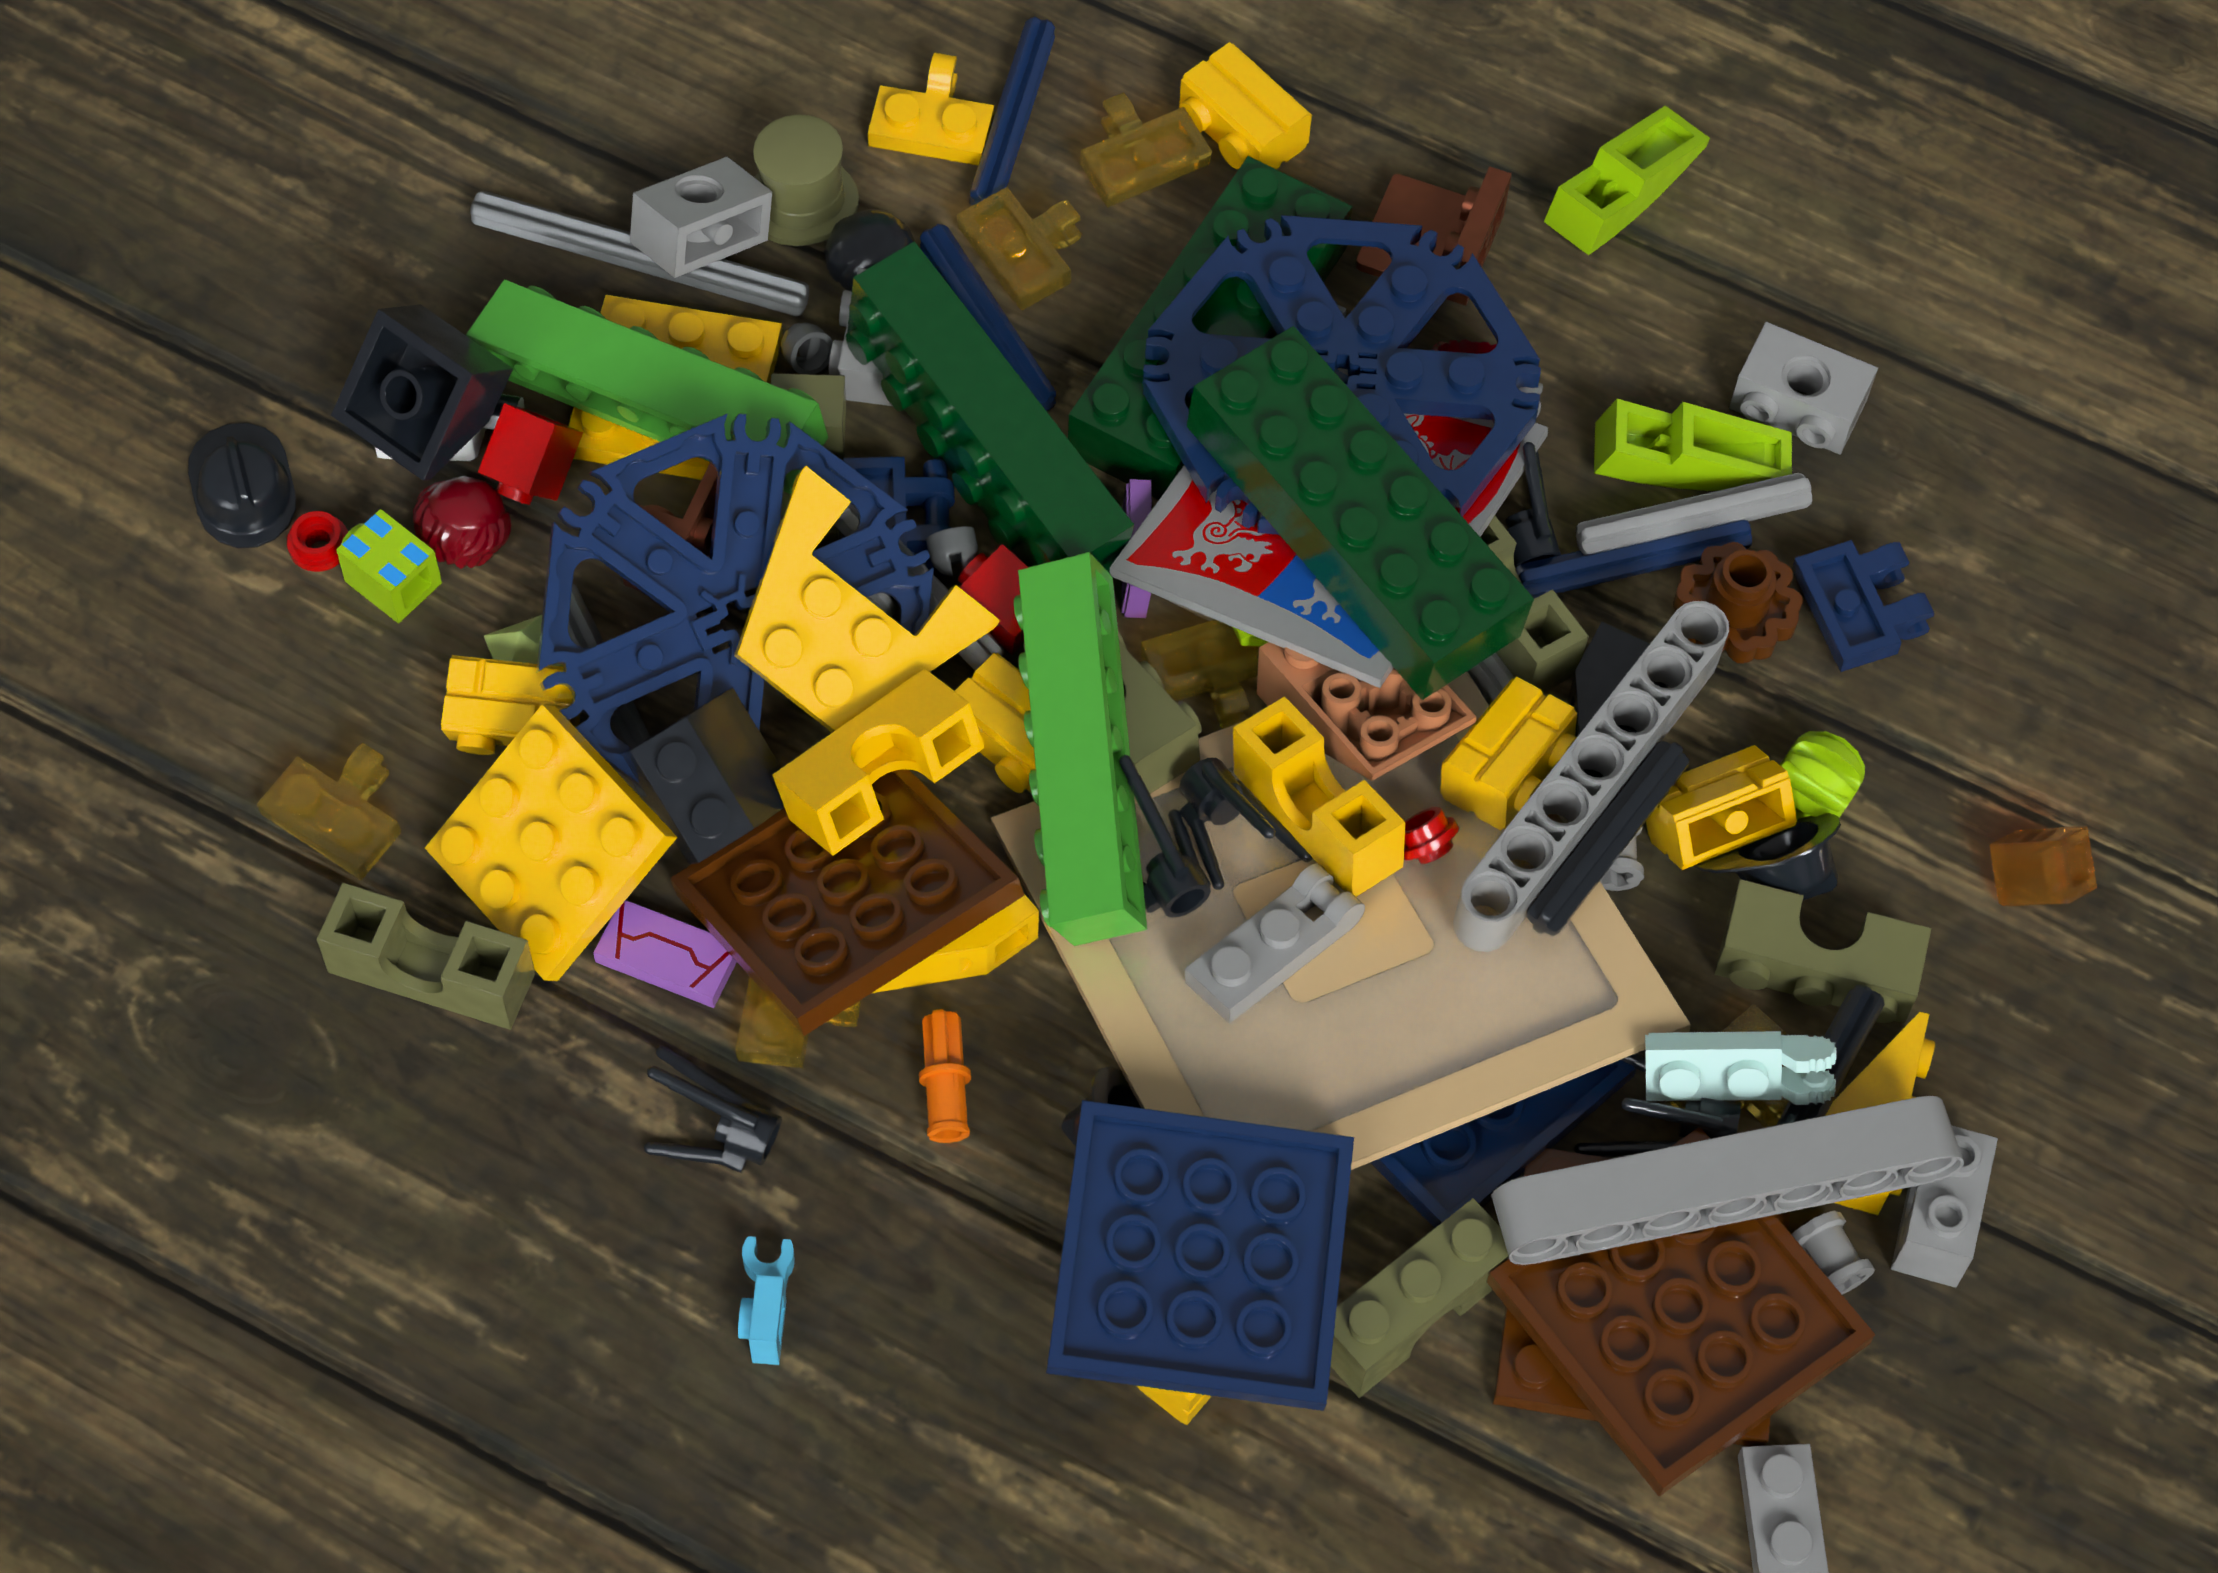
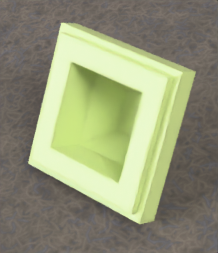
[484,615,563,667]

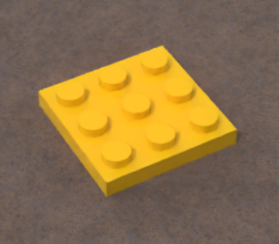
[569,295,783,480]
[425,704,678,981]

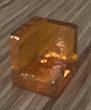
[1989,826,2097,906]

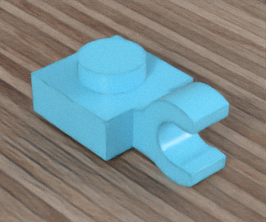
[738,1236,795,1365]

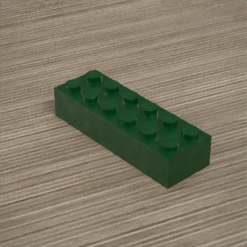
[1068,156,1352,500]
[845,241,1134,580]
[1186,326,1534,700]

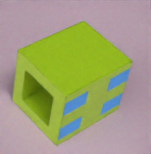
[336,509,442,624]

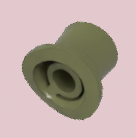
[753,115,860,246]

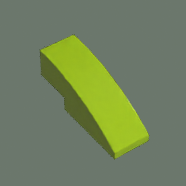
[1544,105,1710,256]
[1594,399,1792,491]

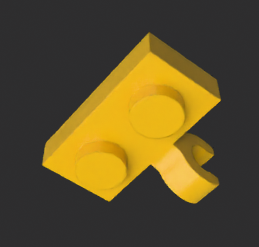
[867,53,994,166]

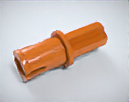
[919,1009,971,1143]

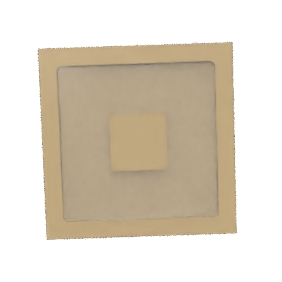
[991,672,1691,1170]

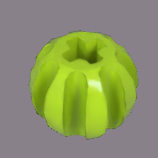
[1780,731,1865,819]

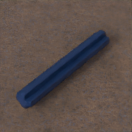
[969,17,1055,213]
[920,224,1056,411]
[1516,520,1752,599]

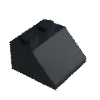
[331,304,513,481]
[622,687,785,864]

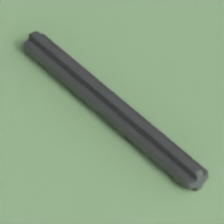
[470,191,809,316]

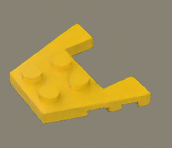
[734,466,1001,732]

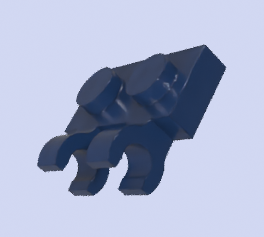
[1792,540,1935,672]

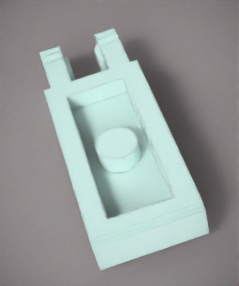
[1645,1031,1837,1105]

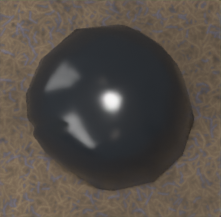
[824,209,915,291]

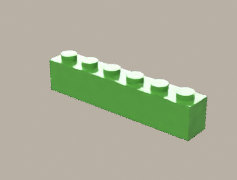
[466,279,828,494]
[1014,552,1147,946]

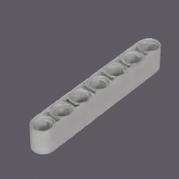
[1454,601,1729,952]
[1491,1096,1964,1265]

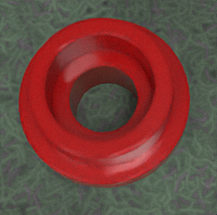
[287,511,348,572]
[1404,807,1459,864]

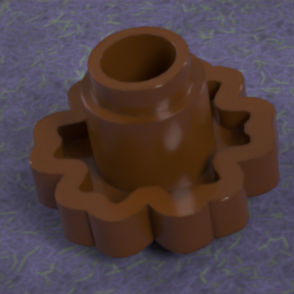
[1673,542,1803,664]

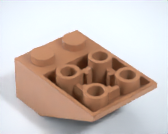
[1257,642,1476,781]

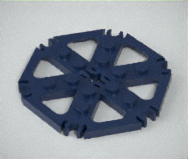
[1143,215,1541,535]
[536,414,934,788]

